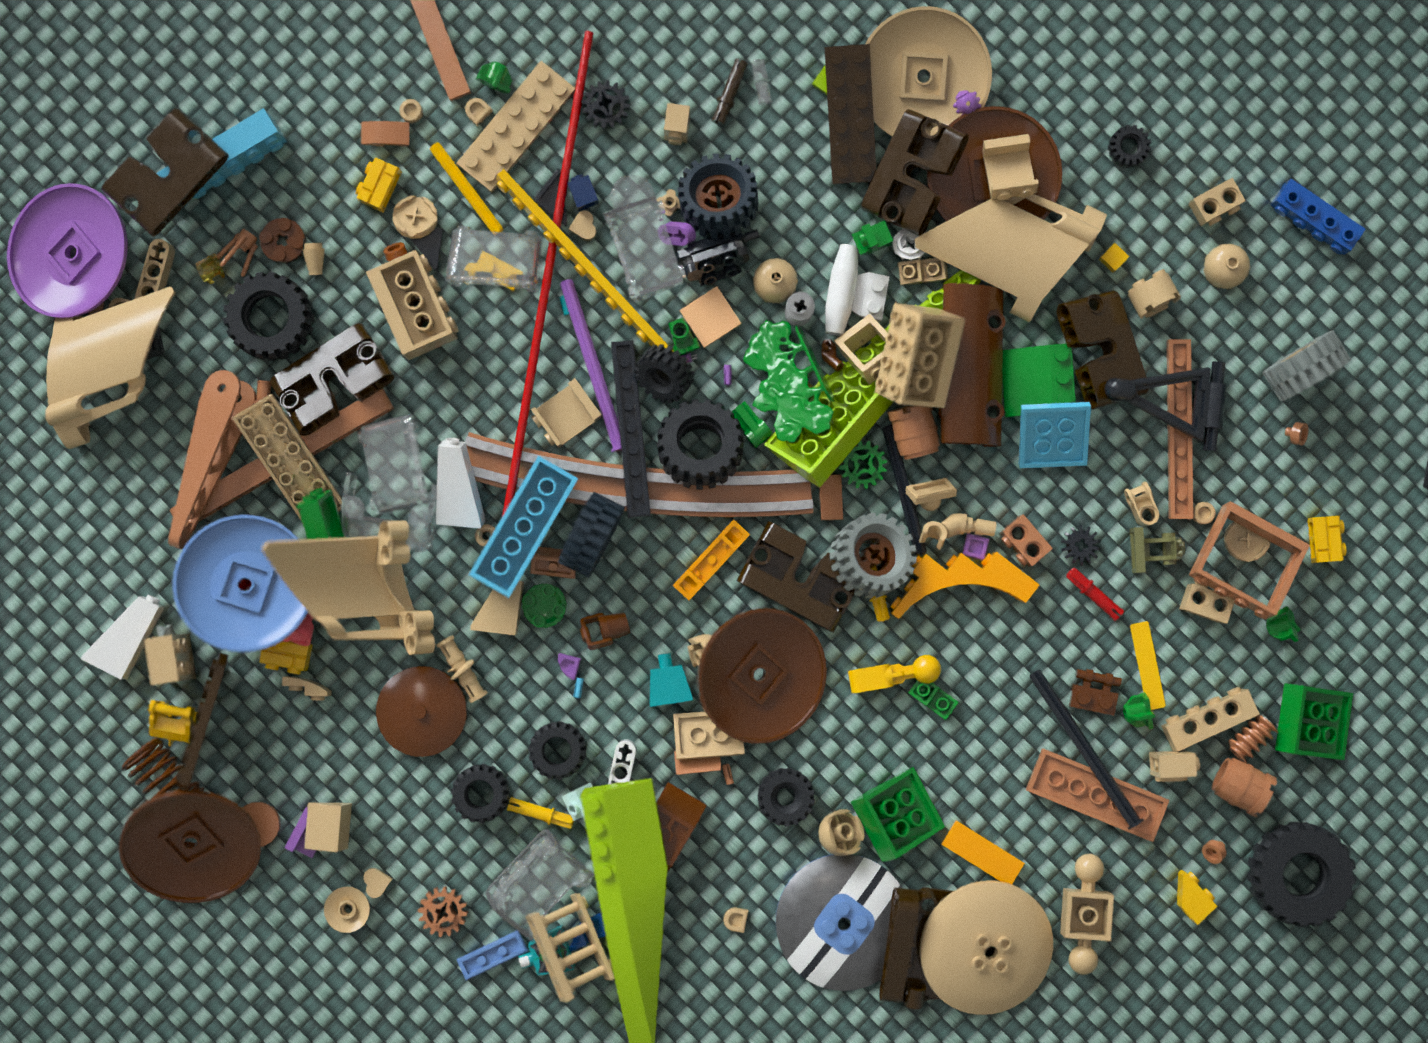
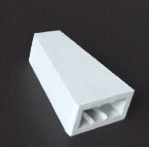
[436,438,485,528]
[81,595,165,680]

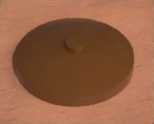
[376,666,467,757]

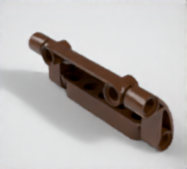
[939,283,1005,447]

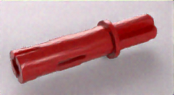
[1066,568,1124,621]

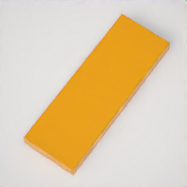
[941,820,1025,884]

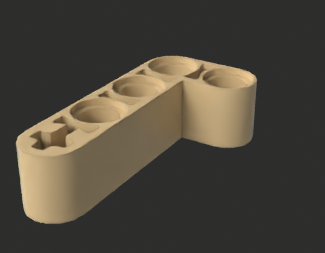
[109,239,175,308]

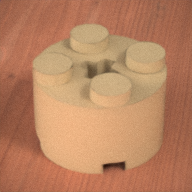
[1128,269,1181,319]

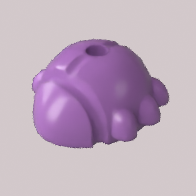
[953,90,981,115]

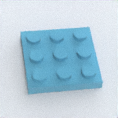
[1019,402,1091,468]

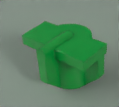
[476,61,512,94]
[1266,606,1301,642]
[1123,692,1155,730]

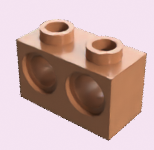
[1000,514,1053,567]

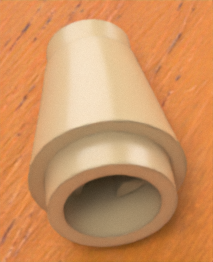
[302,243,325,275]

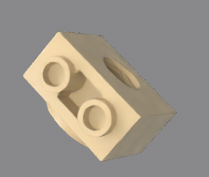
[1149,750,1200,782]

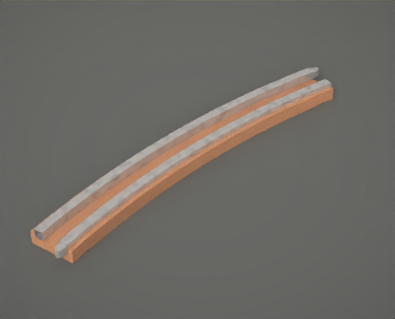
[465,432,813,517]

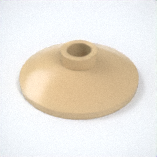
[324,887,370,933]

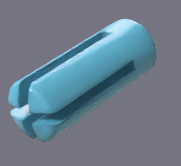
[573,677,584,698]

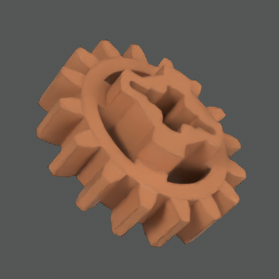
[418,886,468,937]

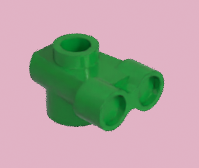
[668,318,700,356]

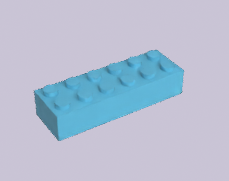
[157,108,287,206]
[469,455,578,598]

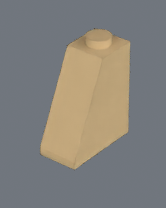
[470,581,524,635]

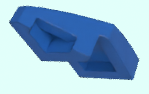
[569,912,606,952]

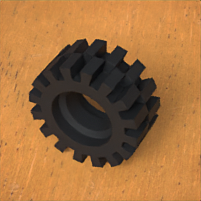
[1108,124,1151,168]

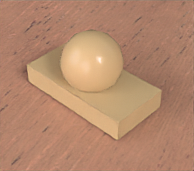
[906,478,957,511]

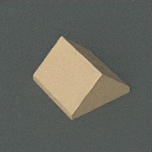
[304,803,352,852]

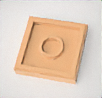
[680,286,741,348]

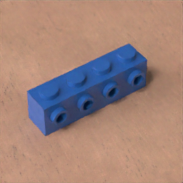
[1270,179,1366,255]

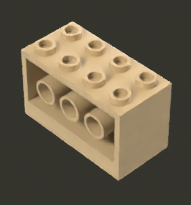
[366,250,459,360]
[875,303,965,408]

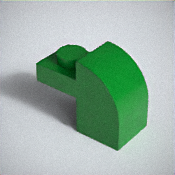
[852,220,893,256]

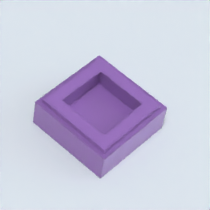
[962,533,989,560]

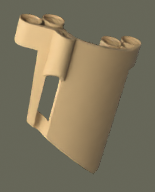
[915,194,1107,322]
[45,286,176,449]
[261,520,435,655]

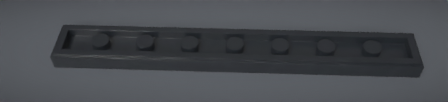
[611,341,651,519]

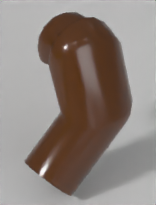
[821,339,844,372]

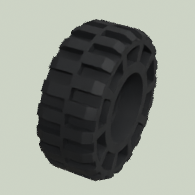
[1247,822,1357,928]

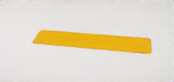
[1130,621,1166,710]

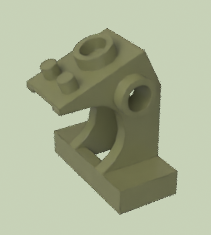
[1130,527,1185,573]

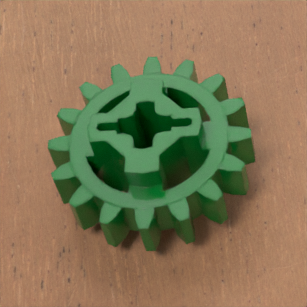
[838,440,887,489]

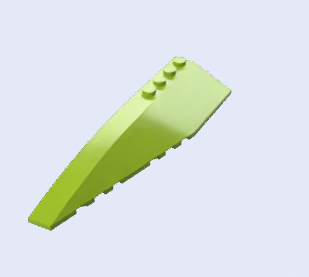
[580,778,668,1043]

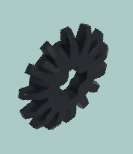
[1061,525,1101,566]

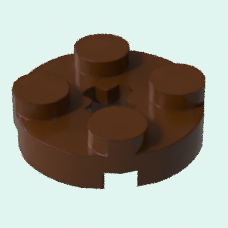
[259,217,306,263]

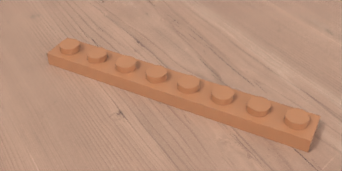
[1167,339,1193,519]

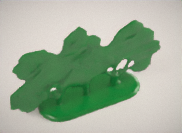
[743,320,835,442]

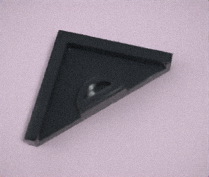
[533,168,568,227]
[410,228,444,271]

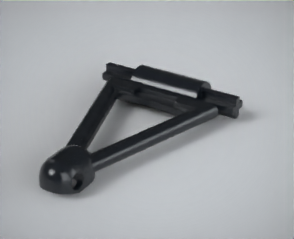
[1105,361,1227,452]

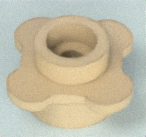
[656,189,680,216]

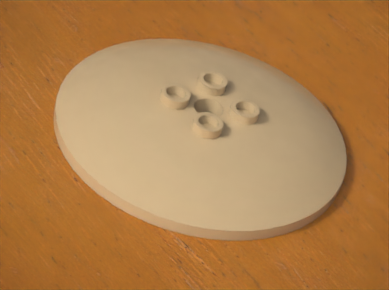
[865,6,992,137]
[920,881,1053,1015]

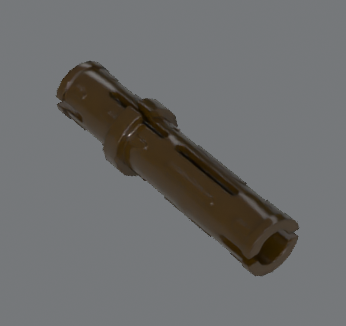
[711,58,748,126]

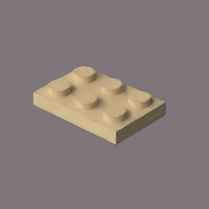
[673,712,745,760]

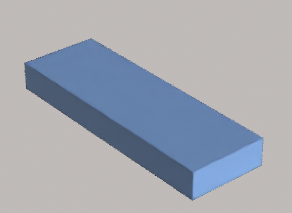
[457,929,528,980]

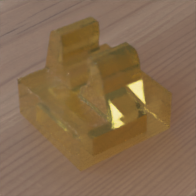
[195,253,225,284]

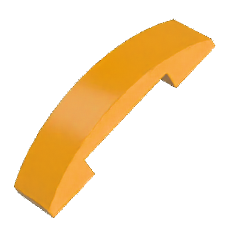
[672,519,750,600]

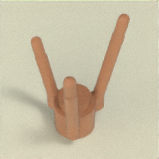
[207,229,258,277]

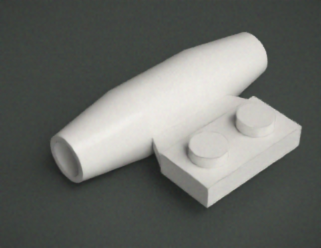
[825,244,889,336]

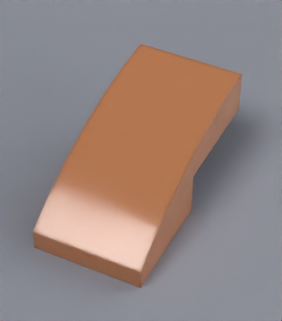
[361,121,409,146]

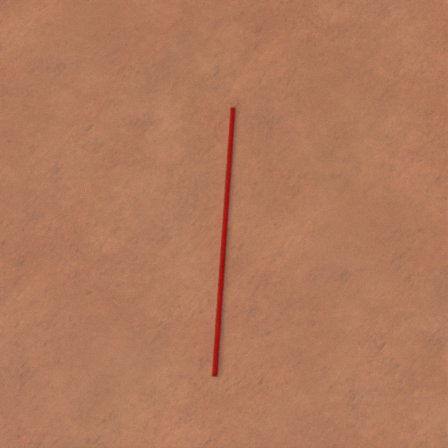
[502,31,594,517]

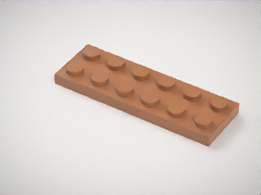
[1026,748,1170,842]

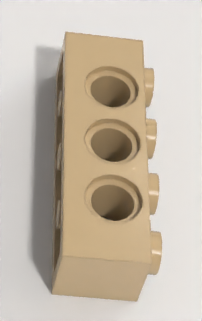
[1161,687,1260,752]

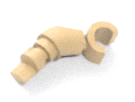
[919,513,996,550]

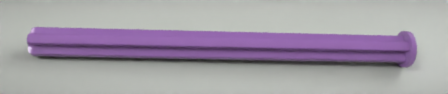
[560,279,621,453]

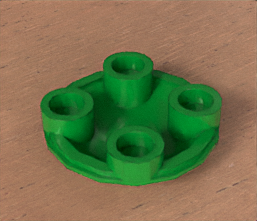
[522,583,567,628]

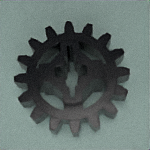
[582,80,630,130]

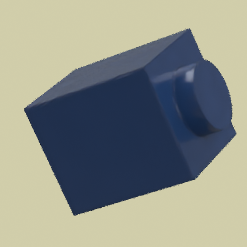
[568,174,599,212]

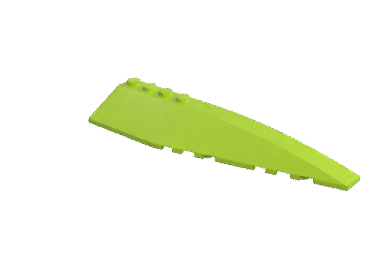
[764,270,981,488]

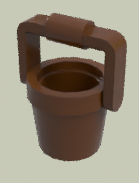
[580,612,630,650]

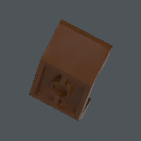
[656,782,707,873]

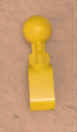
[848,655,941,693]

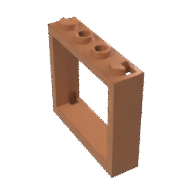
[1189,501,1310,619]

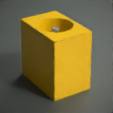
[1099,243,1129,273]

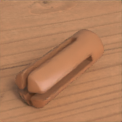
[722,764,734,785]

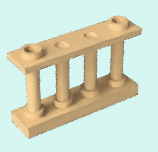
[525,893,615,1002]

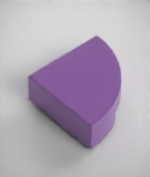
[558,653,581,680]

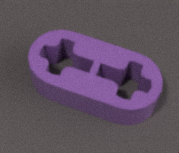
[659,222,696,246]

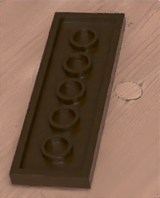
[824,44,876,184]
[175,653,229,790]

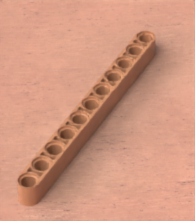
[169,389,394,522]

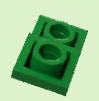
[908,680,959,721]

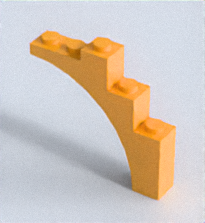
[890,552,1039,619]

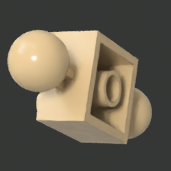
[1060,854,1114,975]

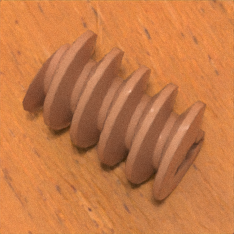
[1228,715,1279,763]

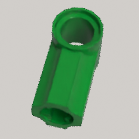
[732,401,773,448]

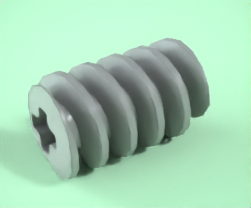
[785,292,815,326]

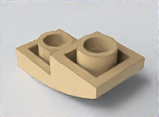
[898,258,948,285]
[282,676,332,700]

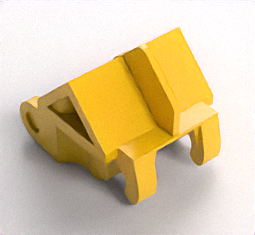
[148,700,197,747]

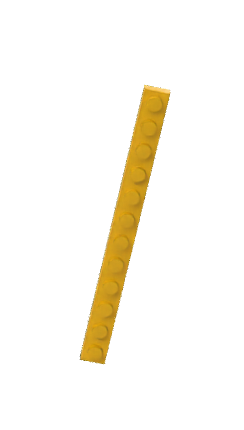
[496,169,673,351]

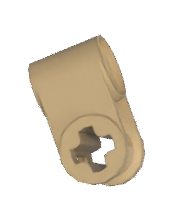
[1124,482,1159,527]

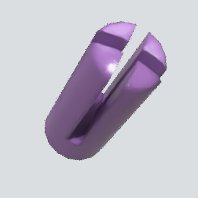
[724,365,732,385]

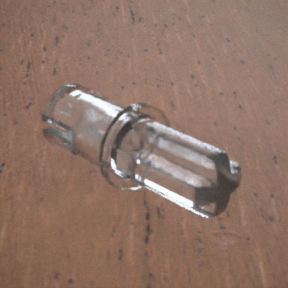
[752,59,772,105]

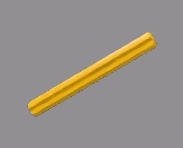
[430,142,503,236]

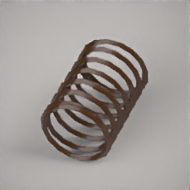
[121,737,204,799]

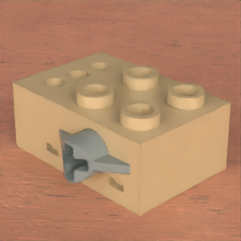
[144,624,196,685]

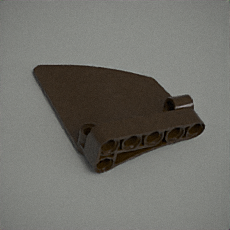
[879,887,1043,1010]

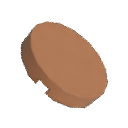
[242,802,281,847]

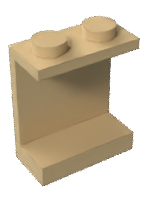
[982,134,1038,200]
[531,378,602,448]

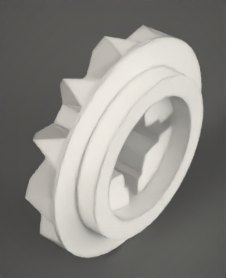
[893,229,925,261]

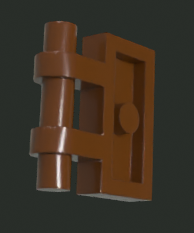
[1069,668,1122,716]

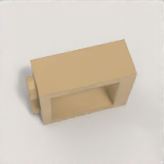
[834,314,888,385]

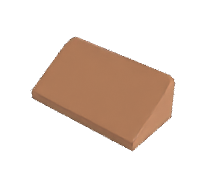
[819,475,843,521]
[530,547,576,579]
[674,751,721,775]

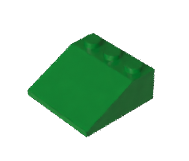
[1002,344,1076,417]
[1275,683,1353,760]
[851,767,945,862]

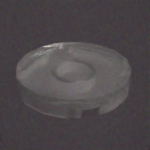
[611,175,655,220]

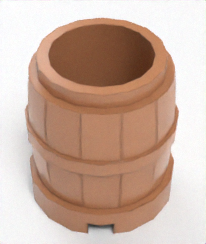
[888,405,940,459]
[1211,758,1277,818]

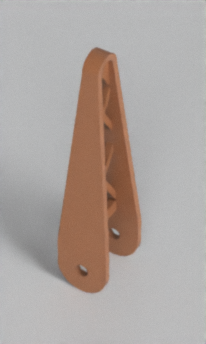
[168,370,256,549]

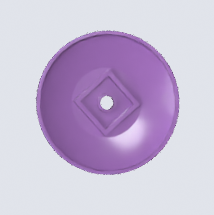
[7,183,127,318]

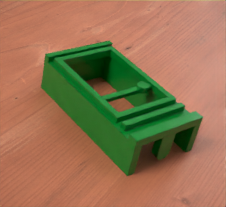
[296,488,346,540]

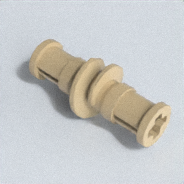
[436,635,488,703]

